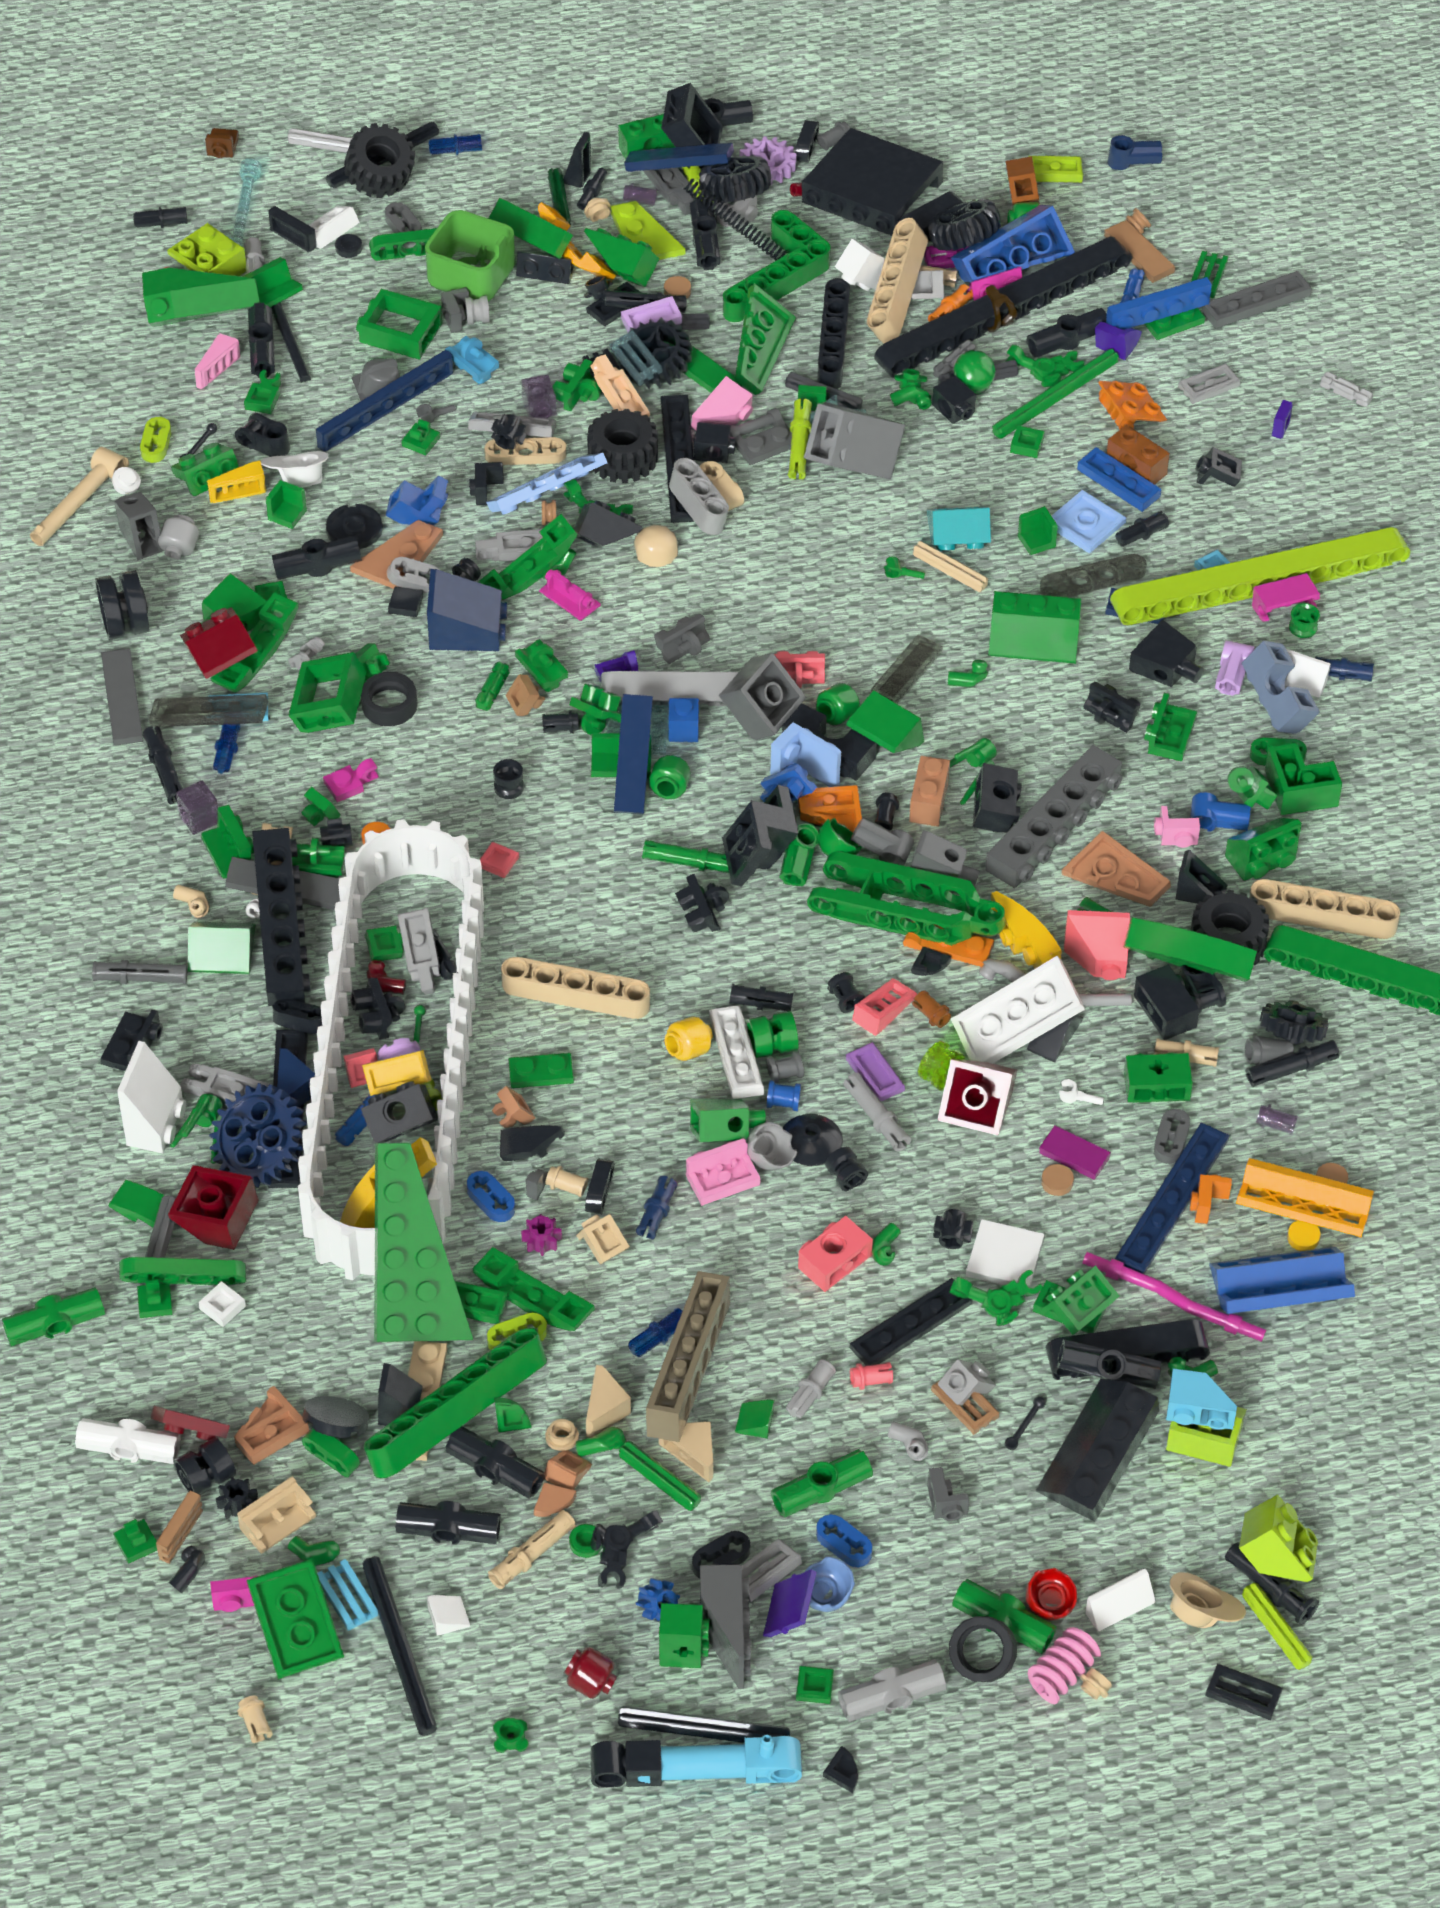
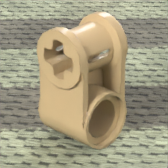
[699,461,744,511]

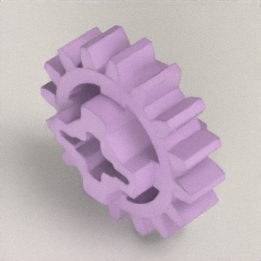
[740,136,797,185]

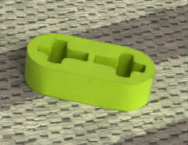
[140,417,171,463]
[487,1313,547,1350]

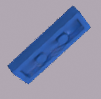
[1077,447,1161,512]

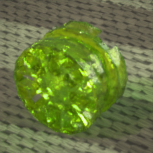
[918,1041,965,1091]

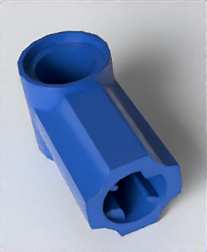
[1190,792,1251,832]

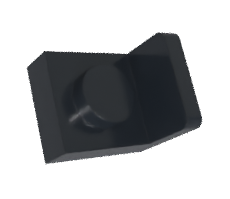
[1195,447,1242,487]

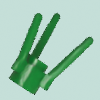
[950,738,997,805]
[170,1094,223,1164]

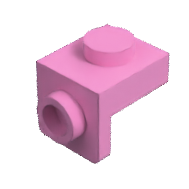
[1154,806,1200,848]

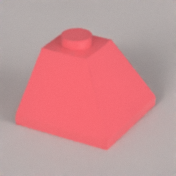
[1064,910,1130,981]

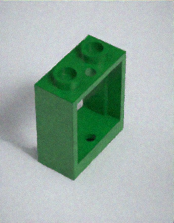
[356,288,442,360]
[288,652,367,733]

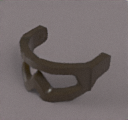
[985,285,1017,332]

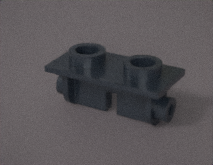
[516,251,574,284]

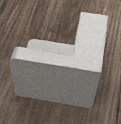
[911,270,944,299]

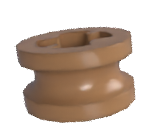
[1125,208,1151,234]
[542,500,556,525]

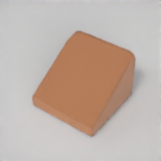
[545,1450,592,1490]

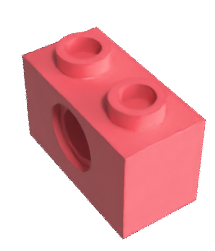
[798,1216,873,1292]

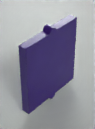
[763,1569,817,1637]

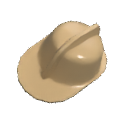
[1170,1572,1246,1628]

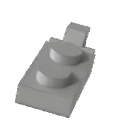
[475,529,543,561]
[398,908,440,995]

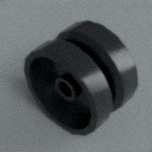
[95,570,150,640]

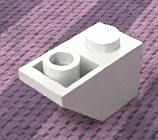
[835,239,884,291]

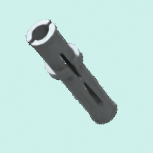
[92,960,188,984]

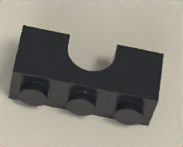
[782,703,877,781]

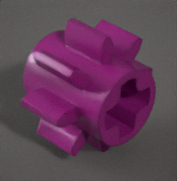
[521,1214,562,1256]

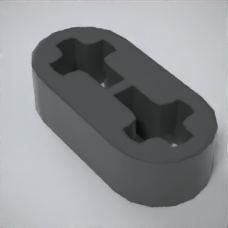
[385,202,422,243]
[1154,1109,1190,1164]

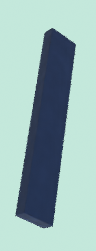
[316,350,453,452]
[1115,1122,1230,1274]

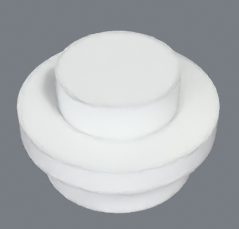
[112,467,141,494]

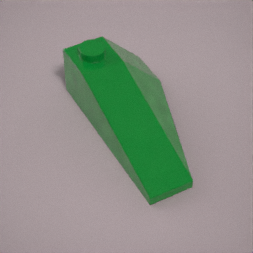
[142,267,260,327]

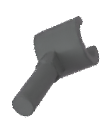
[416,404,456,423]

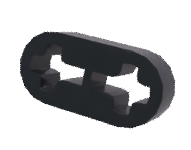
[795,119,819,163]
[272,999,322,1034]
[585,1158,615,1215]
[692,1531,750,1579]

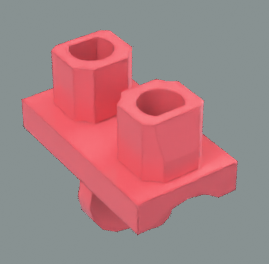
[774,651,825,688]

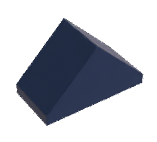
[277,1049,315,1107]

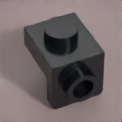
[469,462,504,506]

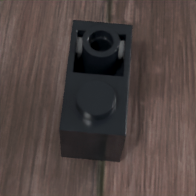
[574,500,642,547]

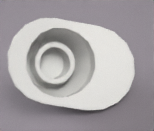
[261,451,329,488]

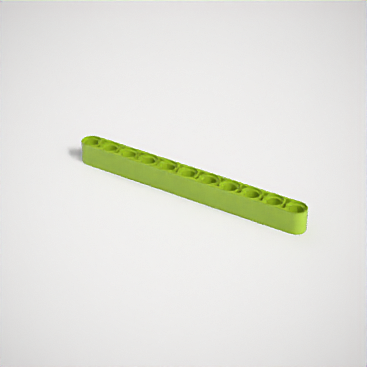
[1110,527,1410,626]

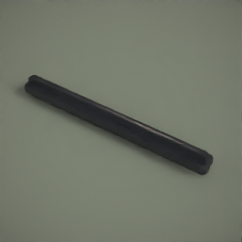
[362,1556,437,1736]

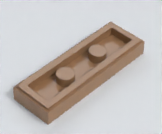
[1104,220,1175,283]

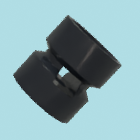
[173,1437,236,1495]

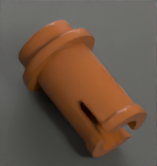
[912,990,951,1028]

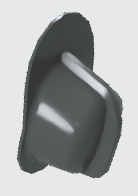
[352,358,400,401]

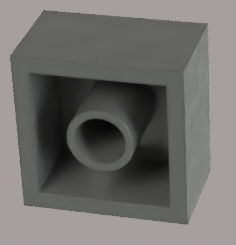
[719,652,807,740]

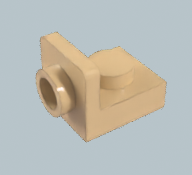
[576,1214,630,1265]

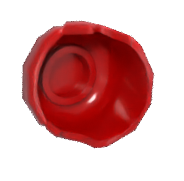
[1026,1568,1077,1620]

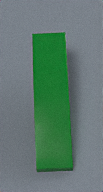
[1123,917,1257,982]

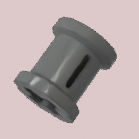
[766,1050,804,1083]

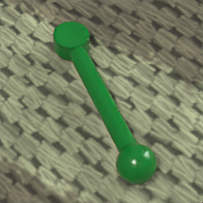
[413,1005,426,1044]

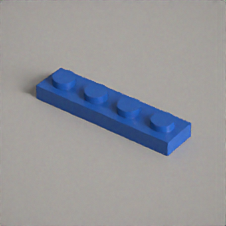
[1106,277,1212,330]

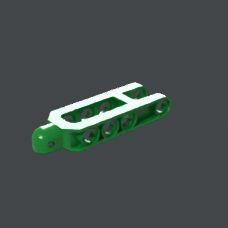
[807,851,1006,946]

